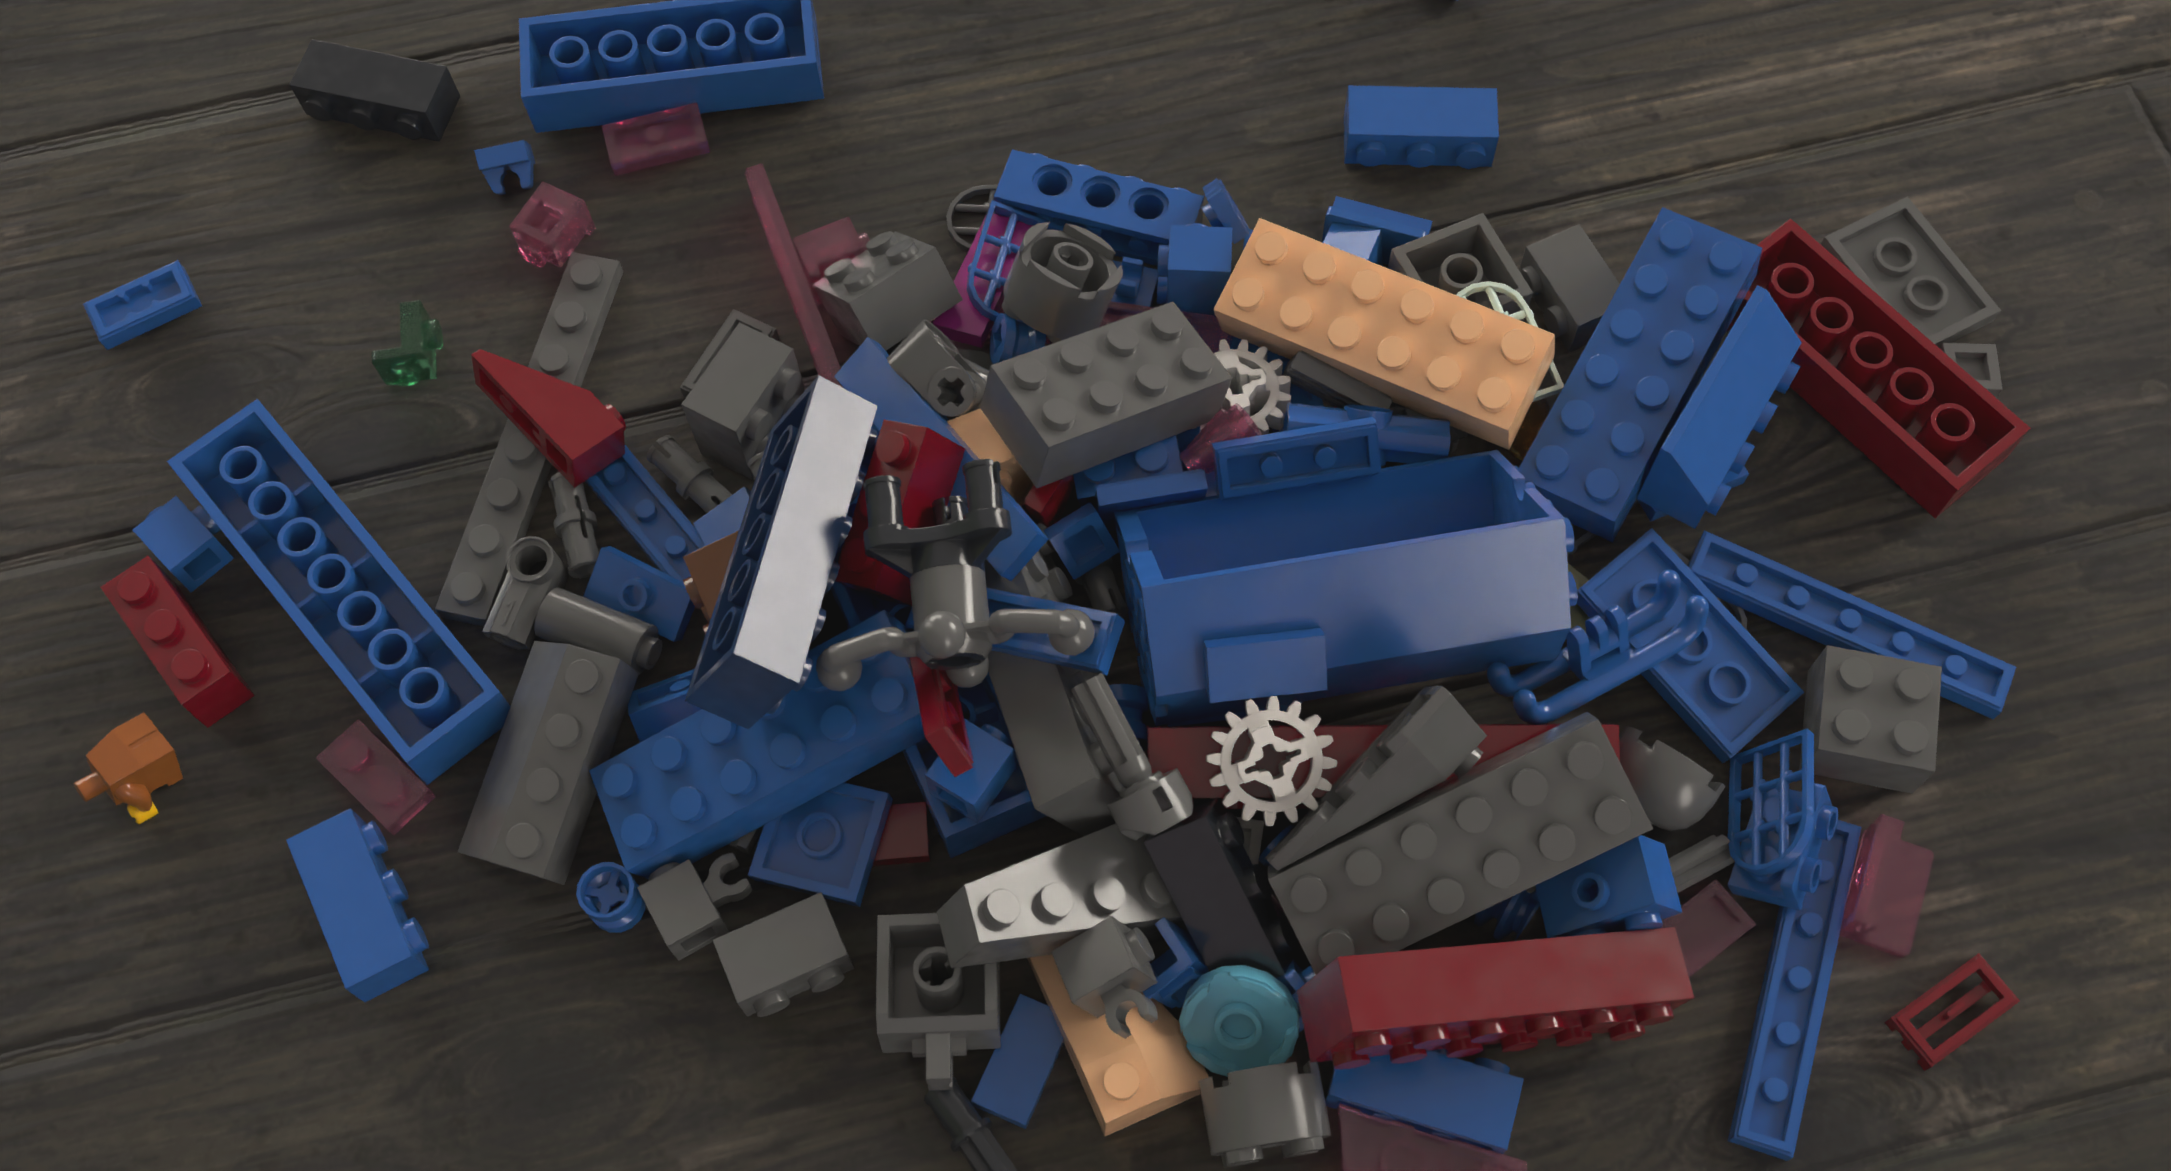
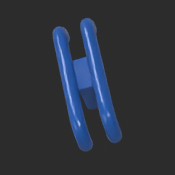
[1487,569,1709,725]

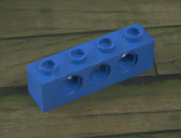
[994,149,1204,266]

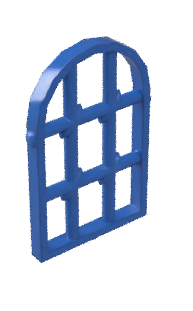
[966,200,1064,322]
[1727,729,1815,876]

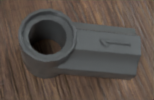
[482,536,568,651]

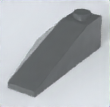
[1265,686,1487,871]

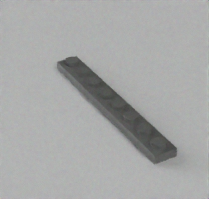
[435,252,624,627]

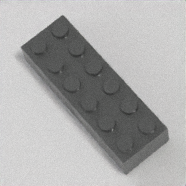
[984,506,1125,837]
[1268,712,1653,974]

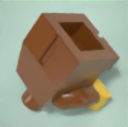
[73,712,183,824]

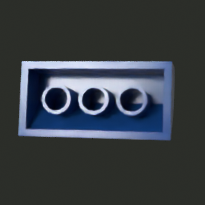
[1637,285,1802,529]

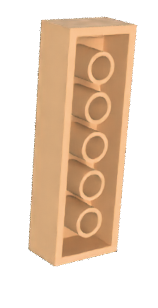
[1213,218,1555,450]

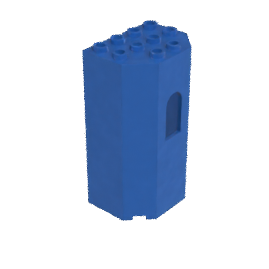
[1114,450,1577,726]

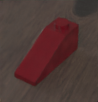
[471,349,626,488]

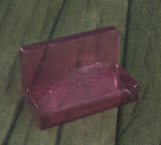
[1839,814,1934,958]

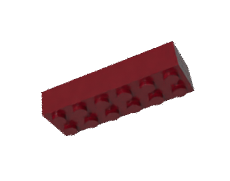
[1727,218,2031,519]
[1297,927,1694,1069]

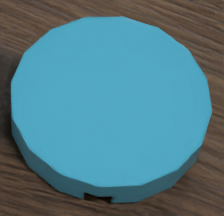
[1179,965,1300,1077]

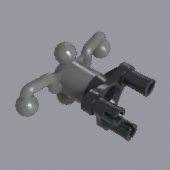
[816,459,1095,691]

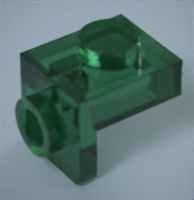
[371,300,443,386]

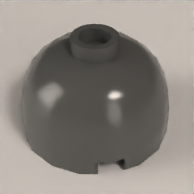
[1619,726,1725,833]

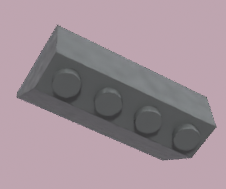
[458,641,639,885]

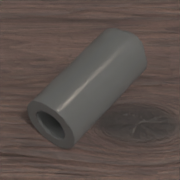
[534,587,663,675]

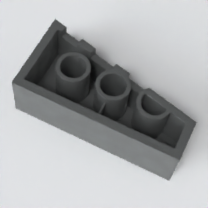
[937,824,1183,968]

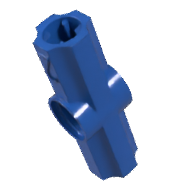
[1282,403,1451,466]

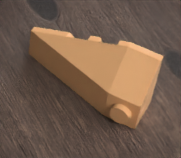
[1027,955,1209,1136]

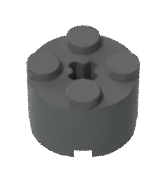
[1002,222,1123,343]
[1199,1061,1332,1168]

